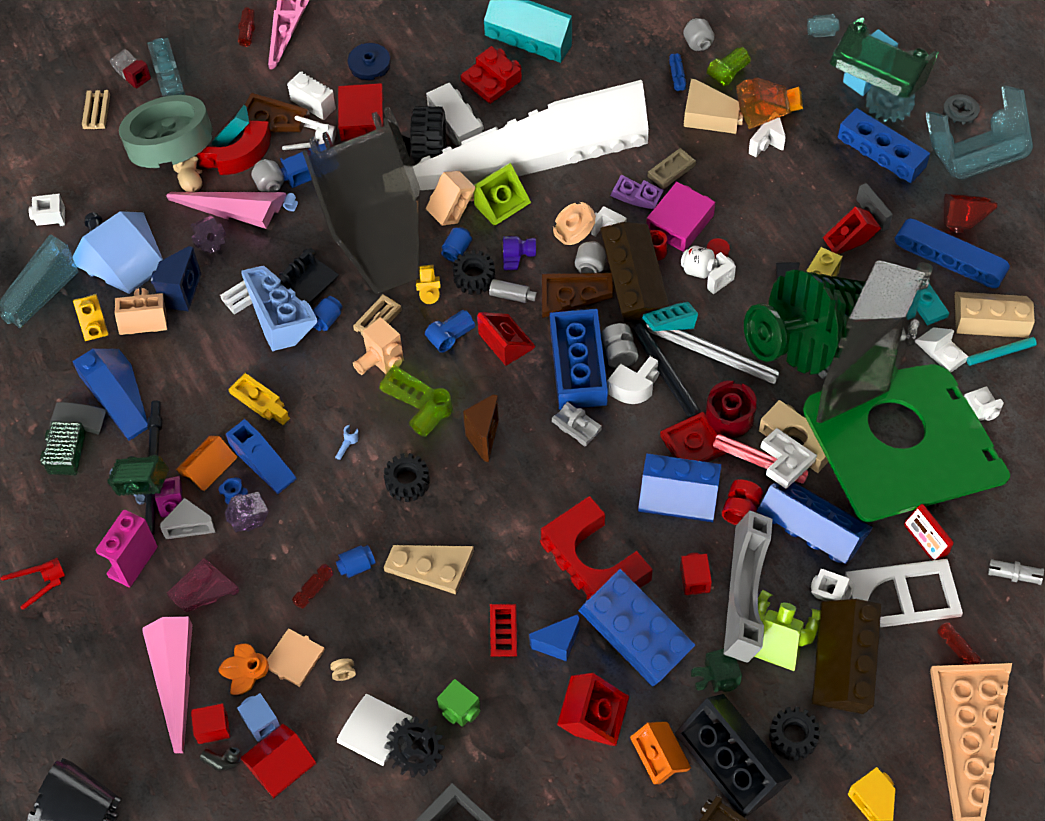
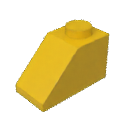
[848,767,895,821]

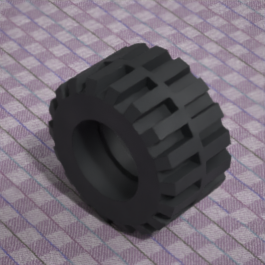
[410,106,446,163]

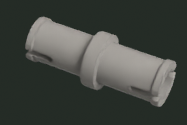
[988,559,1044,585]

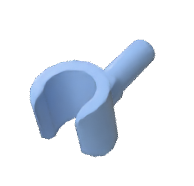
[283,193,298,211]
[335,425,358,460]

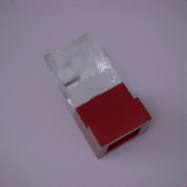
[110,49,151,89]

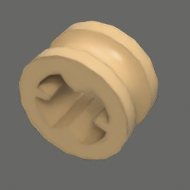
[330,658,356,681]

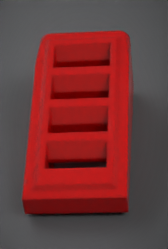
[490,604,517,657]

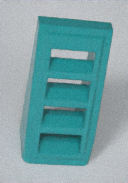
[642,302,698,331]

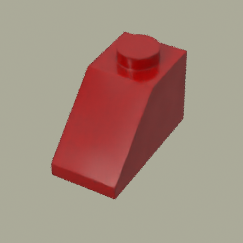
[823,207,881,255]

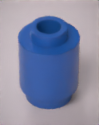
[441,227,472,262]
[313,296,343,331]
[336,545,376,578]

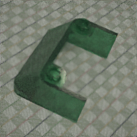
[830,17,939,98]

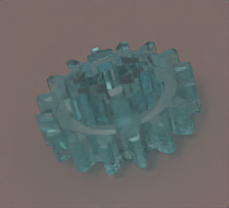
[866,79,915,122]

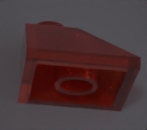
[944,194,998,232]

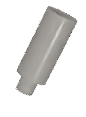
[489,279,537,303]

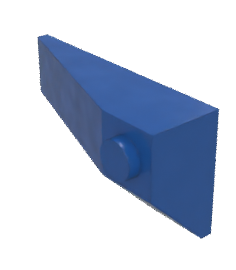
[72,349,148,441]

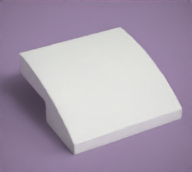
[337,694,412,766]

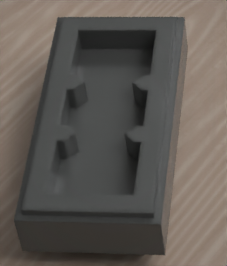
[856,183,893,232]

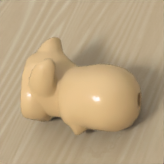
[173,156,203,192]

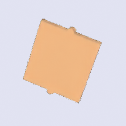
[267,628,325,687]

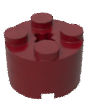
[705,381,757,438]

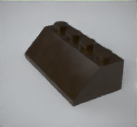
[600,222,669,323]
[812,599,881,714]

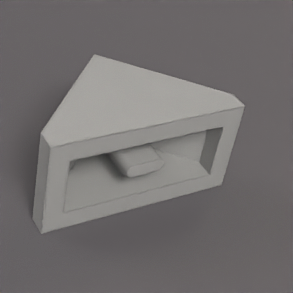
[160,498,216,539]

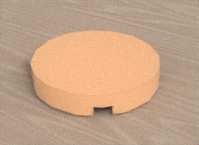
[553,202,596,245]

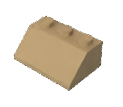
[955,292,1035,338]

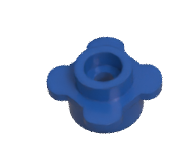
[218,477,248,505]

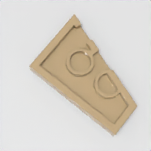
[384,545,474,594]

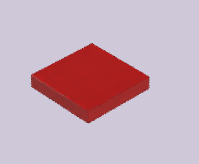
[660,412,727,462]

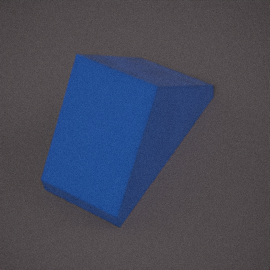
[529,614,580,661]

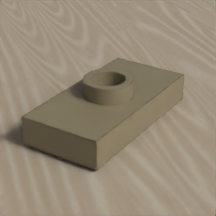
[648,148,696,190]

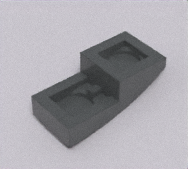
[50,402,106,435]

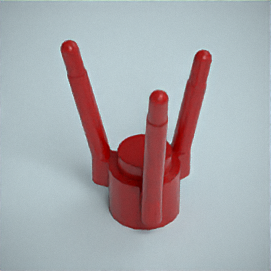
[0,558,65,610]

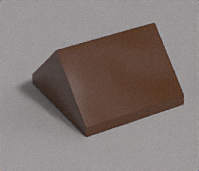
[463,395,500,462]

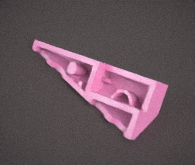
[268,0,309,69]
[166,192,286,229]
[143,616,192,753]

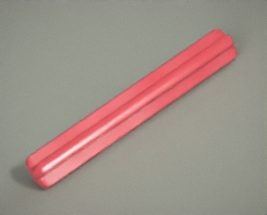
[713,434,808,484]

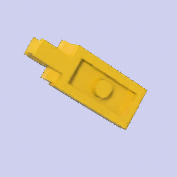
[228,373,290,425]

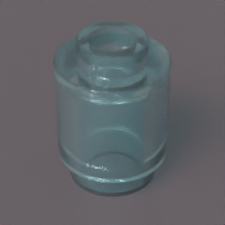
[807,14,840,37]

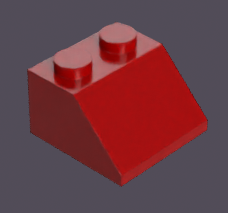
[557,673,629,746]

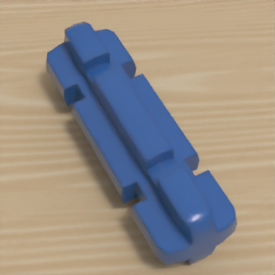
[669,53,686,91]

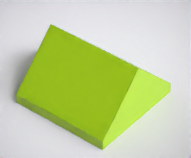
[473,163,531,225]

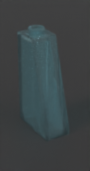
[0,234,79,328]

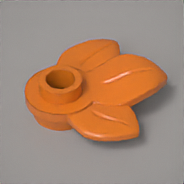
[218,644,269,695]

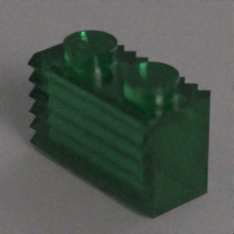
[40,421,86,476]
[107,455,169,496]

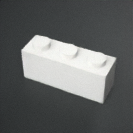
[426,83,484,147]

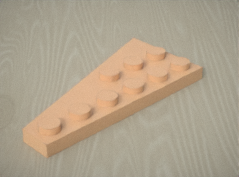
[930,663,1012,821]

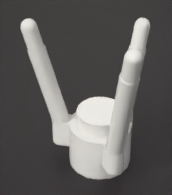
[282,116,336,150]

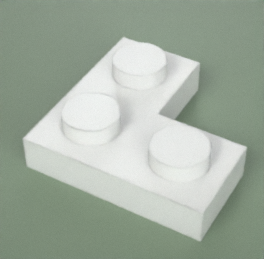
[760,428,817,489]

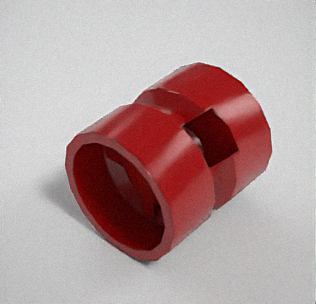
[722,479,763,525]

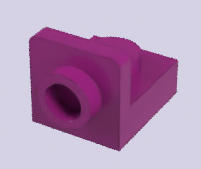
[155,476,183,517]

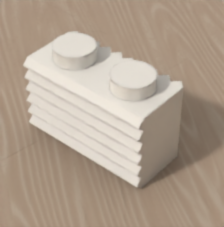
[287,72,336,120]

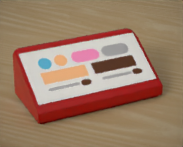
[904,504,953,560]

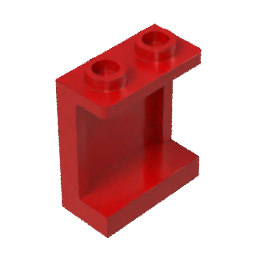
[338,83,385,141]

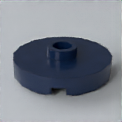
[348,43,391,80]

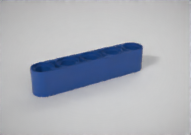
[895,219,1010,288]

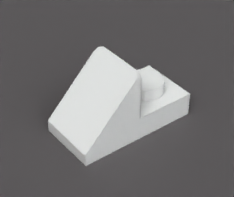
[749,111,785,157]
[915,327,968,373]

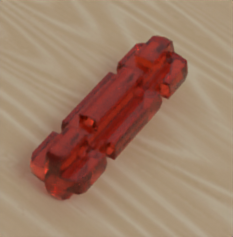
[292,564,333,609]
[937,623,981,665]

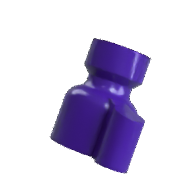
[503,236,536,270]

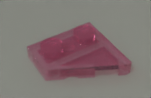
[167,558,239,612]

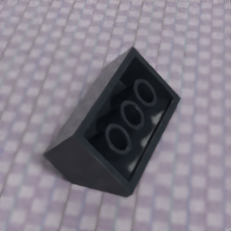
[675,694,792,818]

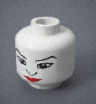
[681,246,718,279]

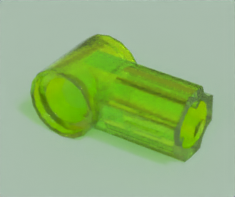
[707,47,751,86]
[409,388,453,437]

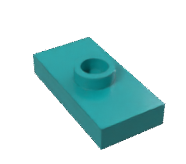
[904,278,949,326]

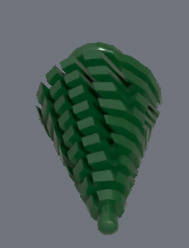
[744,270,911,375]

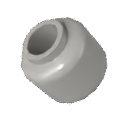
[683,18,715,51]
[251,159,284,192]
[575,241,607,273]

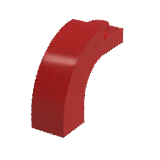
[196,121,272,175]

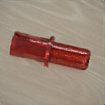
[238,7,255,47]

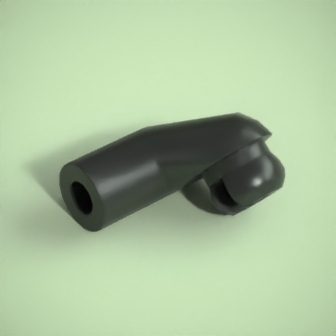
[200,747,241,771]

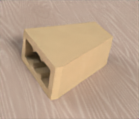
[684,79,744,134]

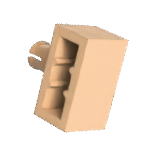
[426,171,476,226]
[115,288,167,335]
[353,317,404,375]

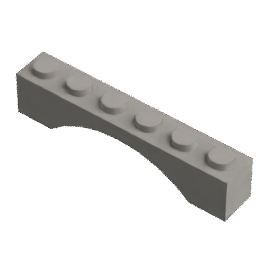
[724,510,773,663]

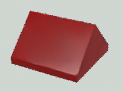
[477,312,535,366]
[240,724,316,799]

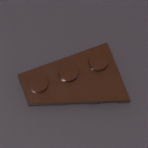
[241,93,310,132]
[542,273,613,318]

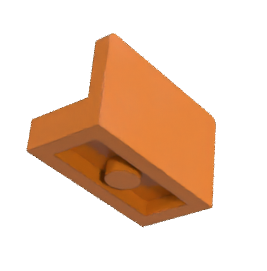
[176,436,237,491]
[630,722,691,785]

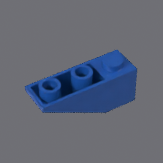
[226,419,297,494]

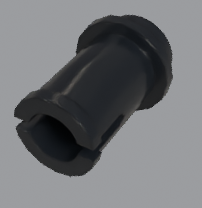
[84,212,102,231]

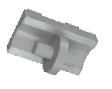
[552,402,602,446]

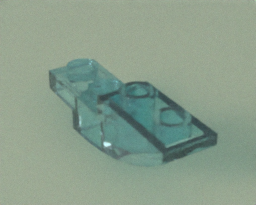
[147,37,185,97]

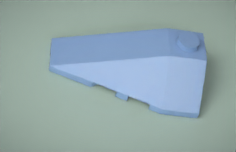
[241,266,317,351]

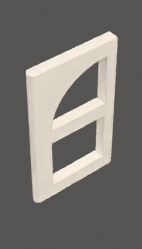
[845,559,963,627]

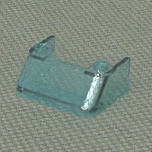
[926,86,1033,179]

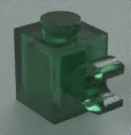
[691,649,742,692]

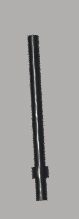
[145,400,163,535]

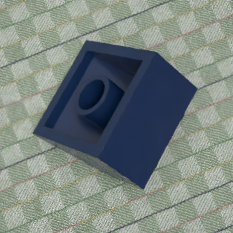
[151,246,201,312]

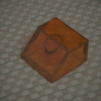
[736,77,791,129]

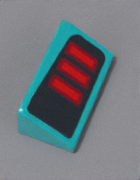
[211,105,249,147]

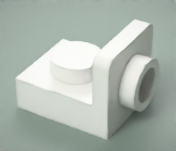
[591,206,627,237]
[707,252,736,294]
[964,386,1004,421]

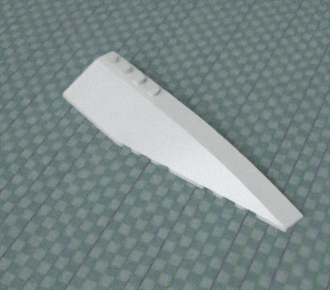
[383,80,649,193]

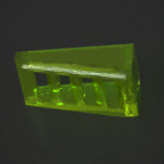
[379,365,434,409]

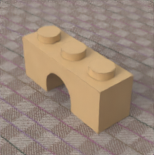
[759,400,828,473]

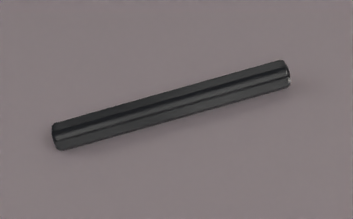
[632,322,701,418]

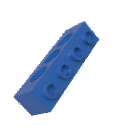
[838,108,930,183]

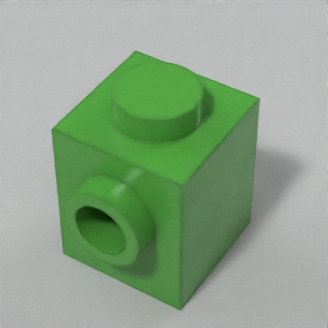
[437,679,480,727]

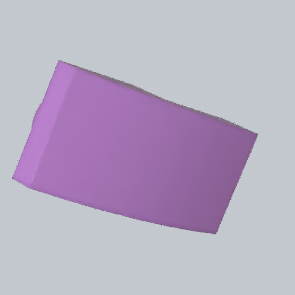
[610,175,664,209]

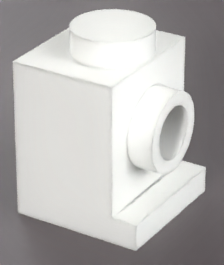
[29,194,65,226]
[811,569,855,601]

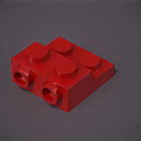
[460,46,522,104]

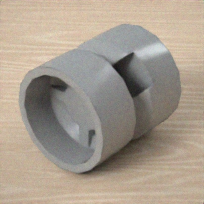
[601,323,638,369]

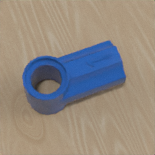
[425,310,475,352]

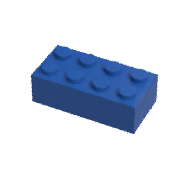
[550,309,608,409]
[578,569,695,687]

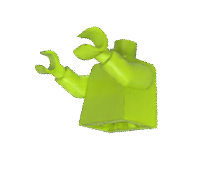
[754,590,820,671]

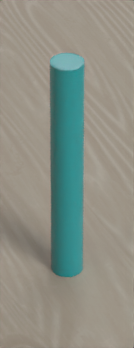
[967,337,1037,366]

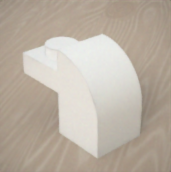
[607,356,659,404]

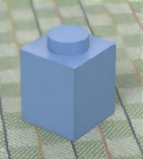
[237,693,280,742]

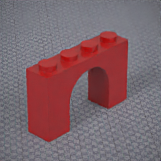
[540,496,653,600]

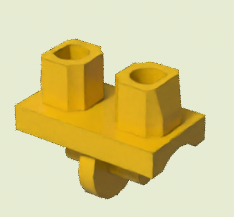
[416,265,440,304]
[73,294,109,341]

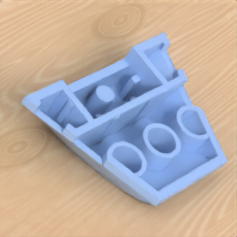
[69,211,163,294]

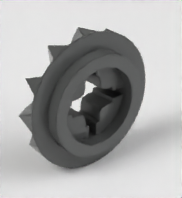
[943,94,980,125]

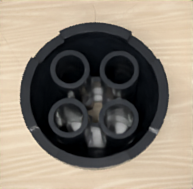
[27,758,122,821]

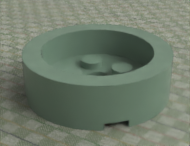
[119,95,213,168]

